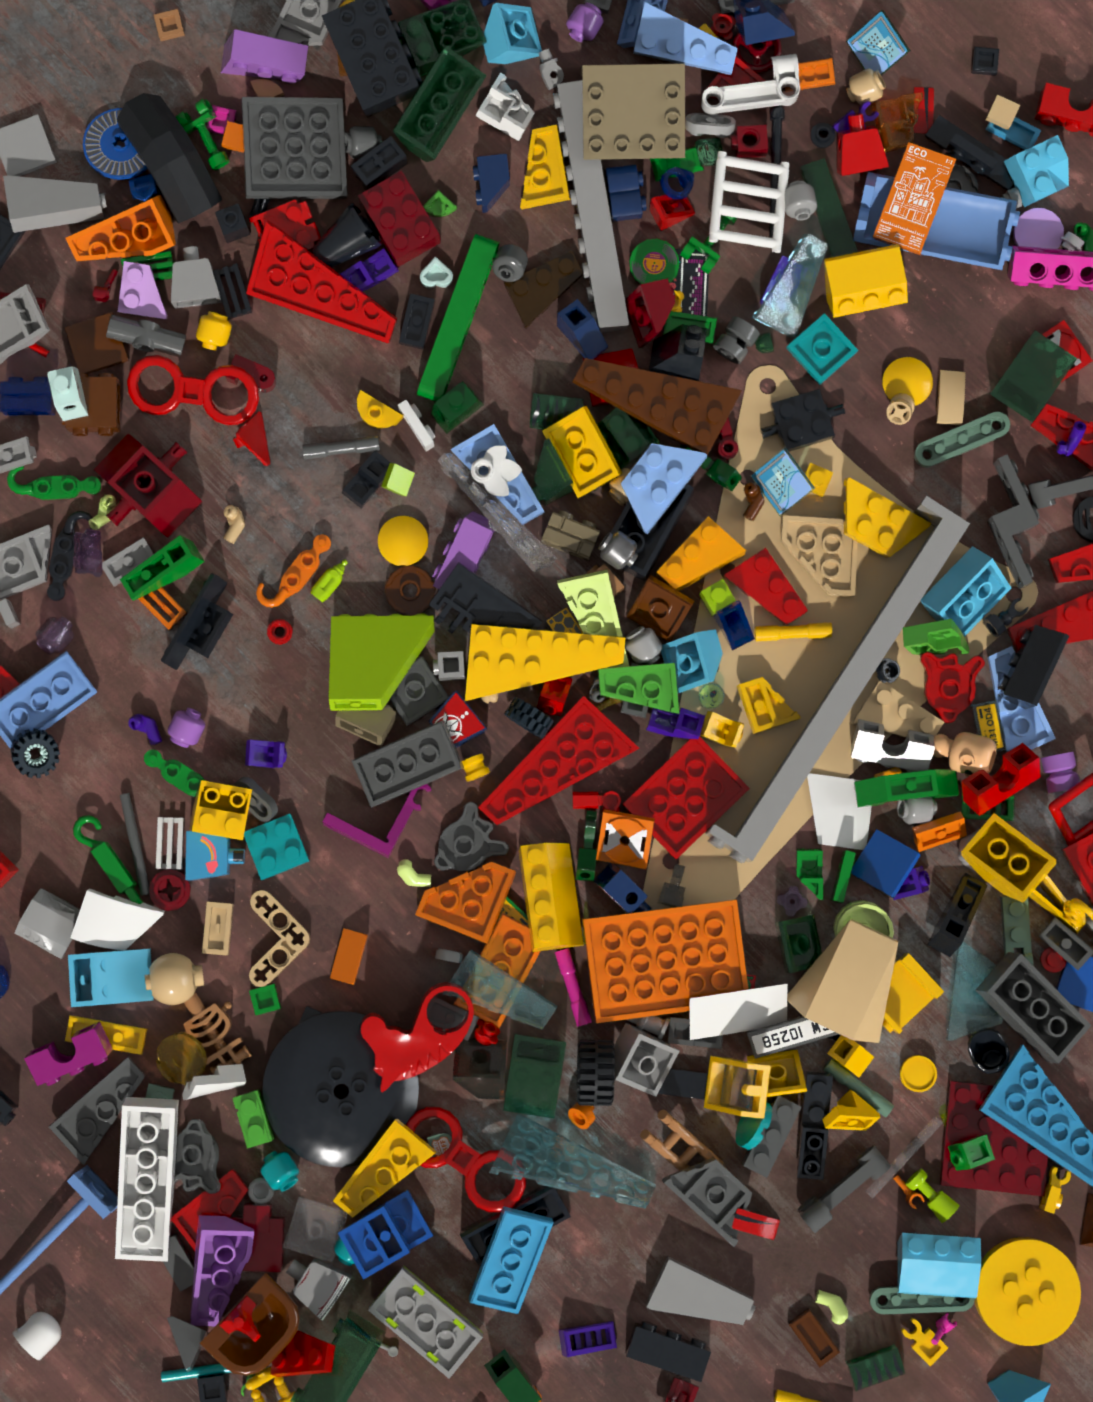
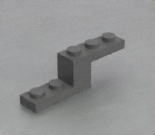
[987,455,1040,589]

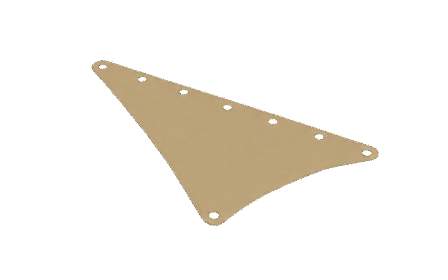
[643,365,1038,910]

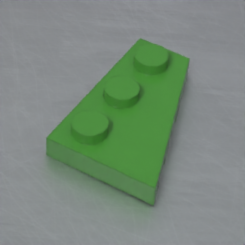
[598,663,679,714]

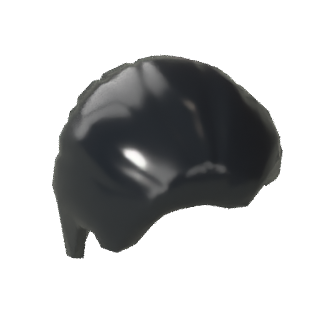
[968,1028,1010,1074]

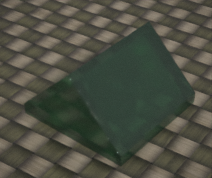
[775,914,822,973]

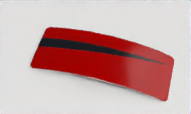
[913,87,934,134]
[732,1208,780,1240]

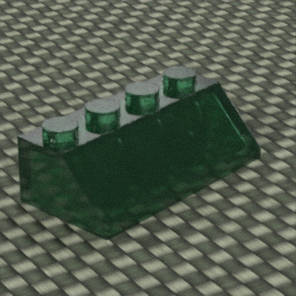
[393,46,487,162]

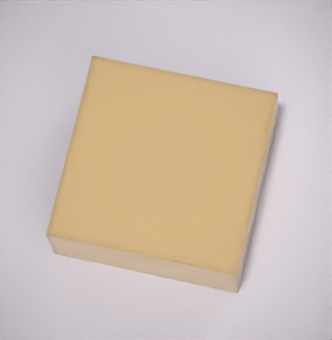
[986,95,1020,130]

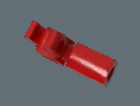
[572,790,621,813]

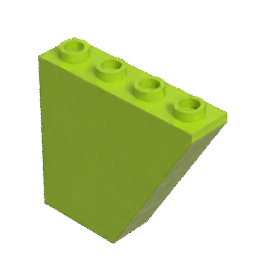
[329,614,435,711]

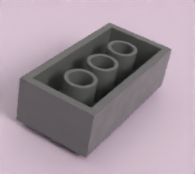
[976,952,1092,1064]

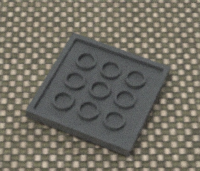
[241,97,347,199]

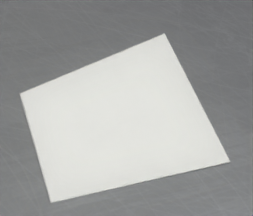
[807,773,872,850]

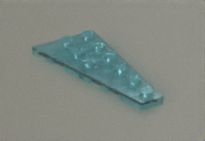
[489,1113,656,1209]

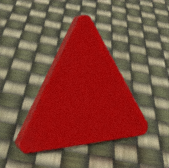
[233,411,270,466]

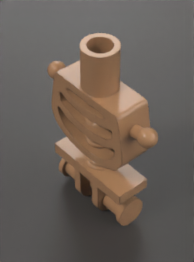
[177,993,252,1075]

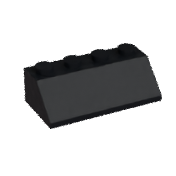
[600,484,694,582]

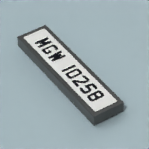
[747,1016,838,1059]

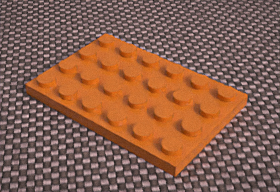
[582,899,748,1023]

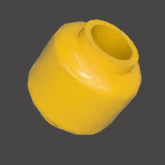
[196,311,232,351]

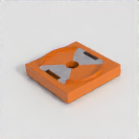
[596,809,655,869]

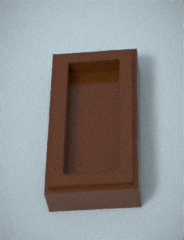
[788,1308,840,1368]

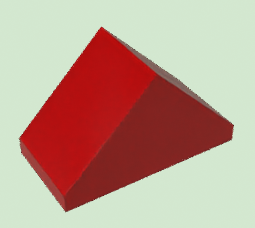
[649,192,696,231]

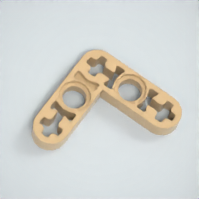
[249,890,310,987]

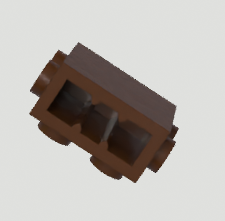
[61,373,121,436]

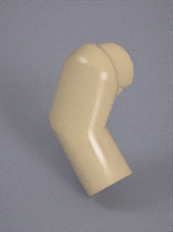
[223,505,245,544]

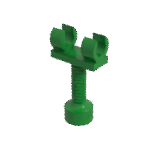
[175,99,230,170]
[680,205,738,274]

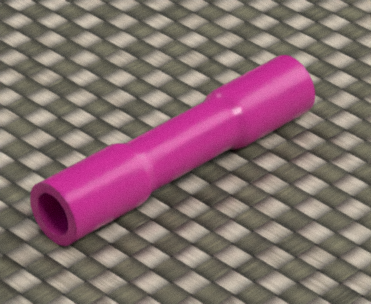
[554,948,592,1027]

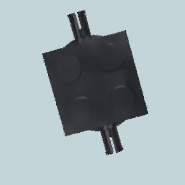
[760,389,845,453]

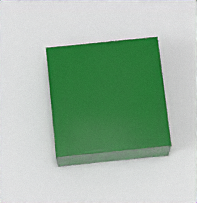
[249,984,281,1016]

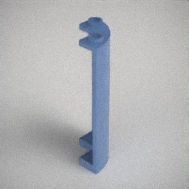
[853,172,1020,270]

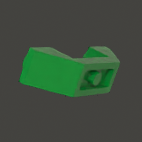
[854,769,959,808]

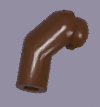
[743,482,765,522]

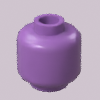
[566,2,603,42]
[168,708,205,748]

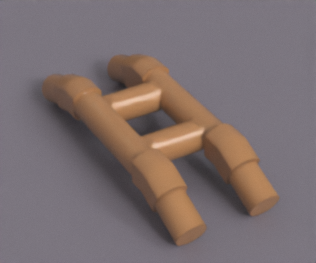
[640,1110,724,1171]

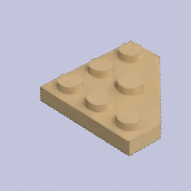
[781,515,858,597]

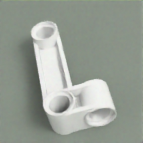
[701,54,800,115]

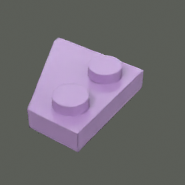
[118,261,168,319]

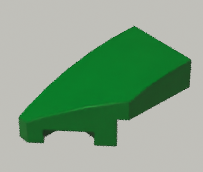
[796,849,823,900]

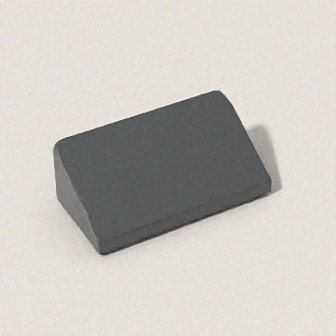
[1038,917,1093,970]
[163,1233,194,1292]

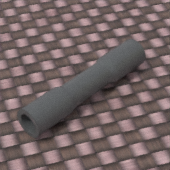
[302,436,380,460]

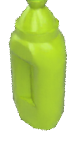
[310,560,348,603]

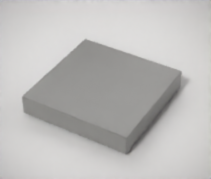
[0,114,57,176]

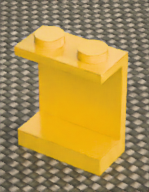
[882,953,944,1034]

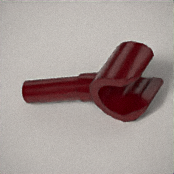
[93,269,118,302]

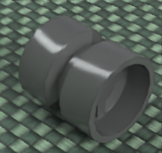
[713,316,760,364]

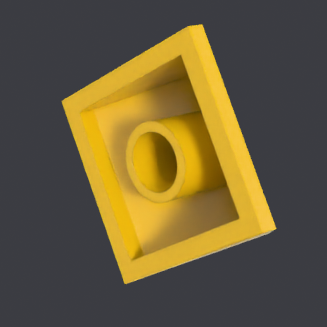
[747,1049,807,1097]

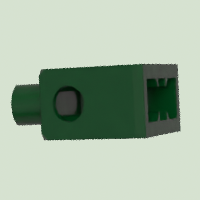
[431,381,484,434]

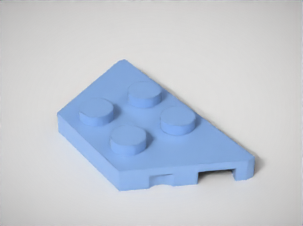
[621,443,707,534]

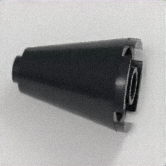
[311,203,382,268]

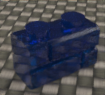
[0,377,56,416]

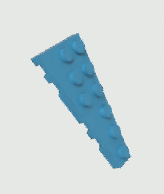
[979,1044,1093,1187]

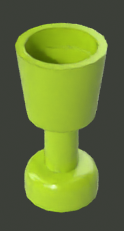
[905,1168,960,1223]

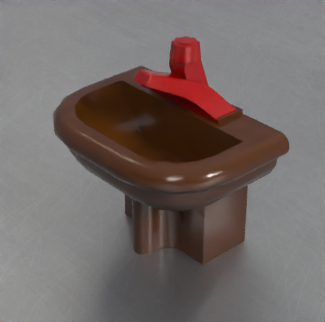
[199,1273,300,1376]

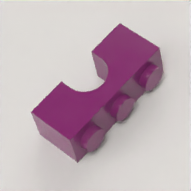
[24,1021,113,1086]

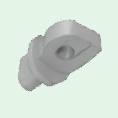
[538,48,564,90]

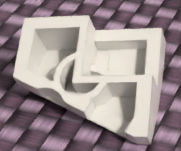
[476,73,534,141]
[182,1064,246,1100]

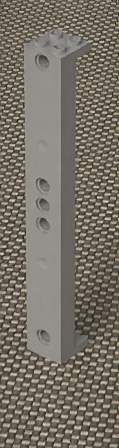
[705,496,970,864]

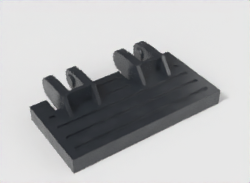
[429,562,542,634]

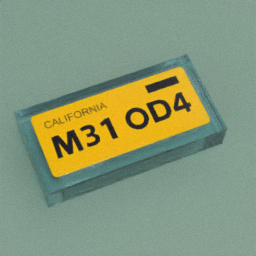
[971,700,1006,752]

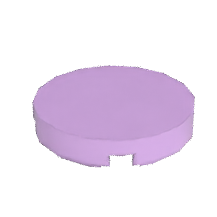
[1013,208,1064,249]

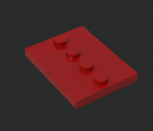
[622,737,750,860]

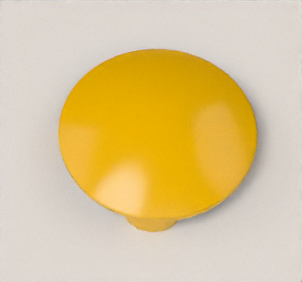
[882,357,933,408]
[378,516,428,566]

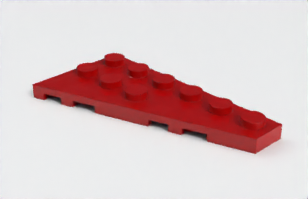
[246,220,397,343]
[478,696,640,825]

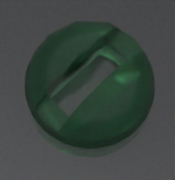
[755,332,774,353]

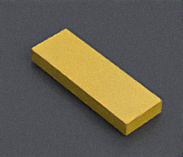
[65,1015,147,1055]

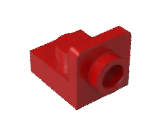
[537,677,573,716]

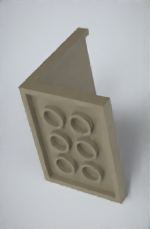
[580,64,685,160]

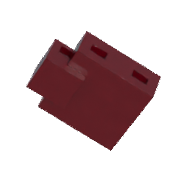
[231,1203,285,1272]

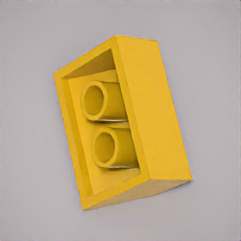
[824,244,908,318]

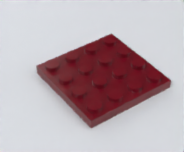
[940,1081,1048,1197]

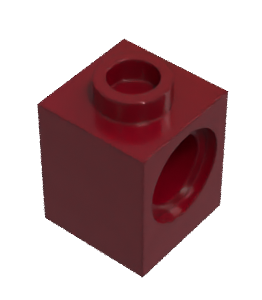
[731,125,768,158]

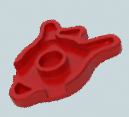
[920,652,985,723]

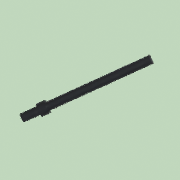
[769,89,785,238]

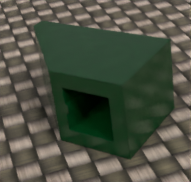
[484,1349,541,1402]

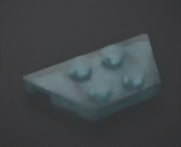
[946,942,1003,1041]

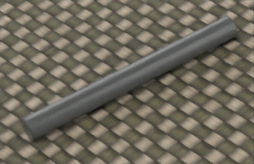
[120,793,150,896]

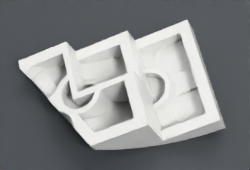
[70,888,165,951]

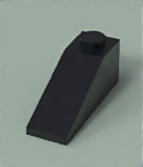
[927,873,988,957]

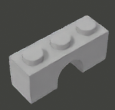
[851,719,935,772]

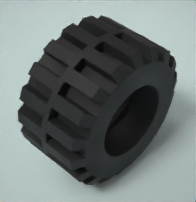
[577,1039,615,1106]

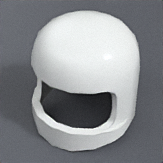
[12,1312,62,1360]

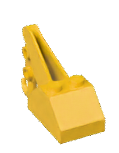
[961,813,1093,934]

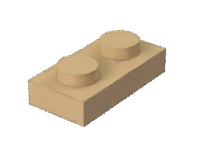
[202,902,234,955]

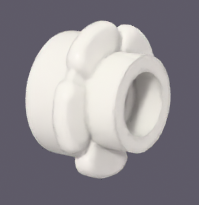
[1061,231,1084,251]

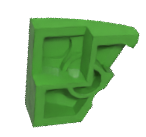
[903,619,969,655]

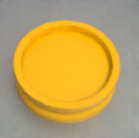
[899,1055,937,1092]

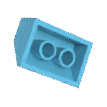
[921,546,1011,637]
[897,1233,981,1298]

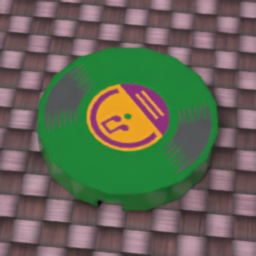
[629,239,679,285]

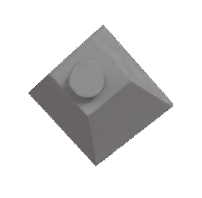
[614,1023,679,1097]

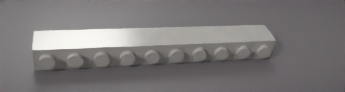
[553,80,629,333]

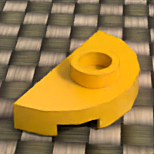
[357,390,404,429]

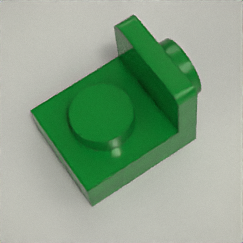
[948,1134,995,1171]

